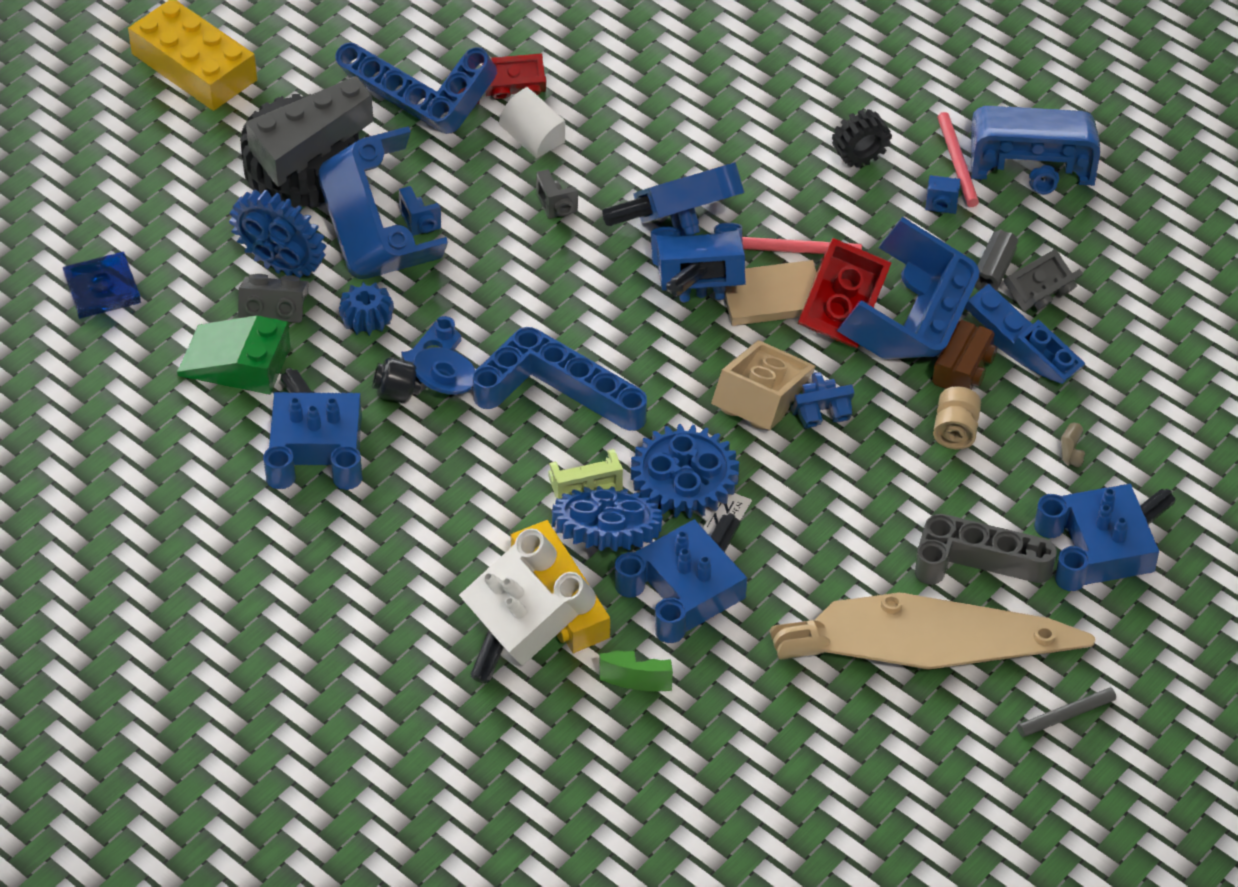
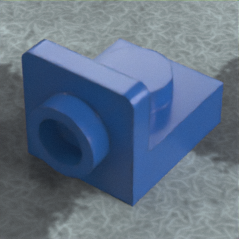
[925,175,960,214]
[399,186,441,236]

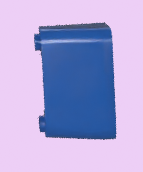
[971,106,1100,186]

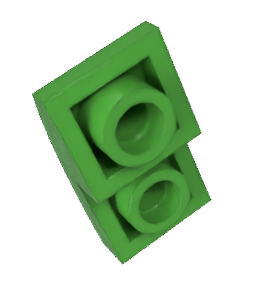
[599,650,673,692]

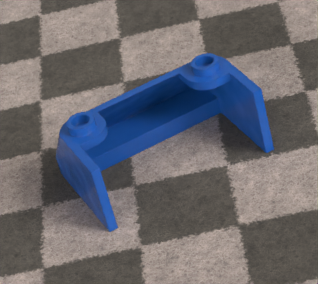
[318,126,448,279]
[838,217,979,359]

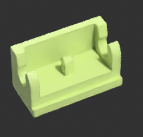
[548,449,623,499]

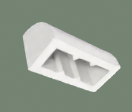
[499,87,565,159]

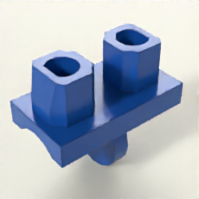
[791,372,855,429]

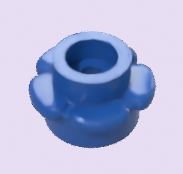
[1029,165,1059,195]

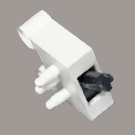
[459,528,596,684]

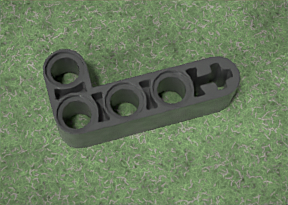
[915,514,1057,585]

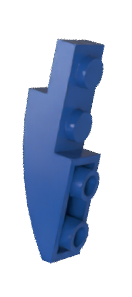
[965,284,1085,384]

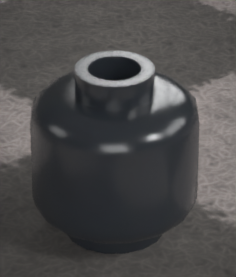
[372,357,422,403]

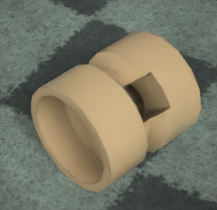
[933,387,981,450]

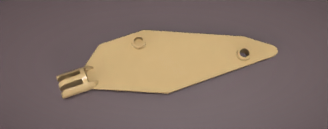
[770,592,1095,669]

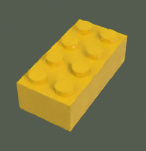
[128,0,257,111]

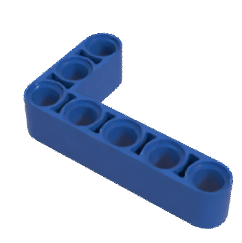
[335,42,497,134]
[473,327,647,431]

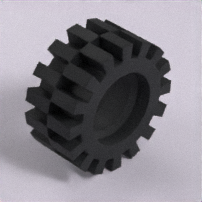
[832,109,892,168]

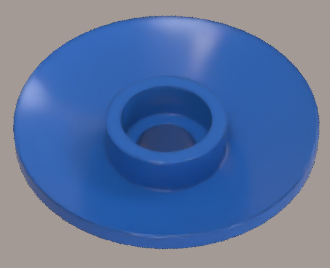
[413,347,475,394]

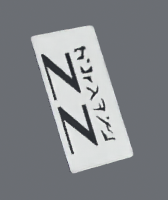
[703,493,752,535]

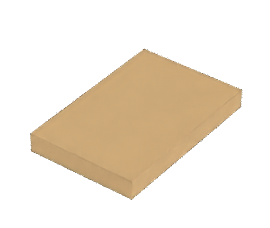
[725,260,817,326]

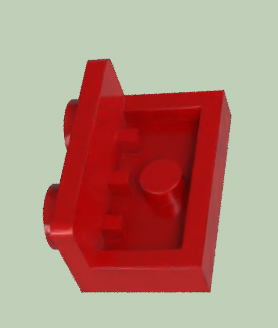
[482,53,547,99]

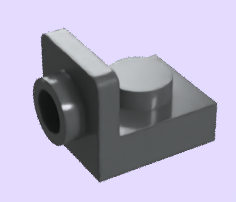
[536,169,578,219]

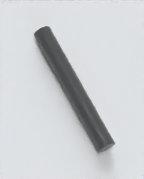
[1017,687,1116,738]

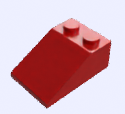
[797,238,892,349]

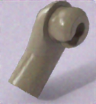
[1061,422,1085,468]

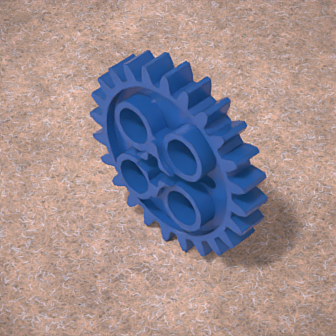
[229,190,327,278]
[631,424,739,518]
[552,486,663,551]

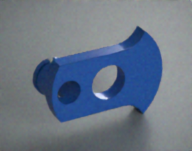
[401,316,462,362]

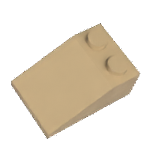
[711,340,816,431]

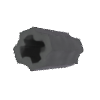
[975,230,1018,291]

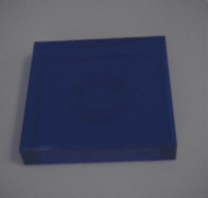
[62,251,141,319]

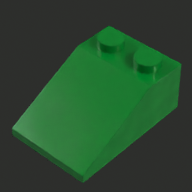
[177,315,291,395]

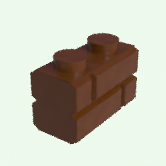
[932,320,998,390]

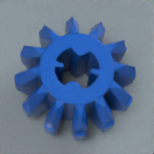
[339,282,394,336]

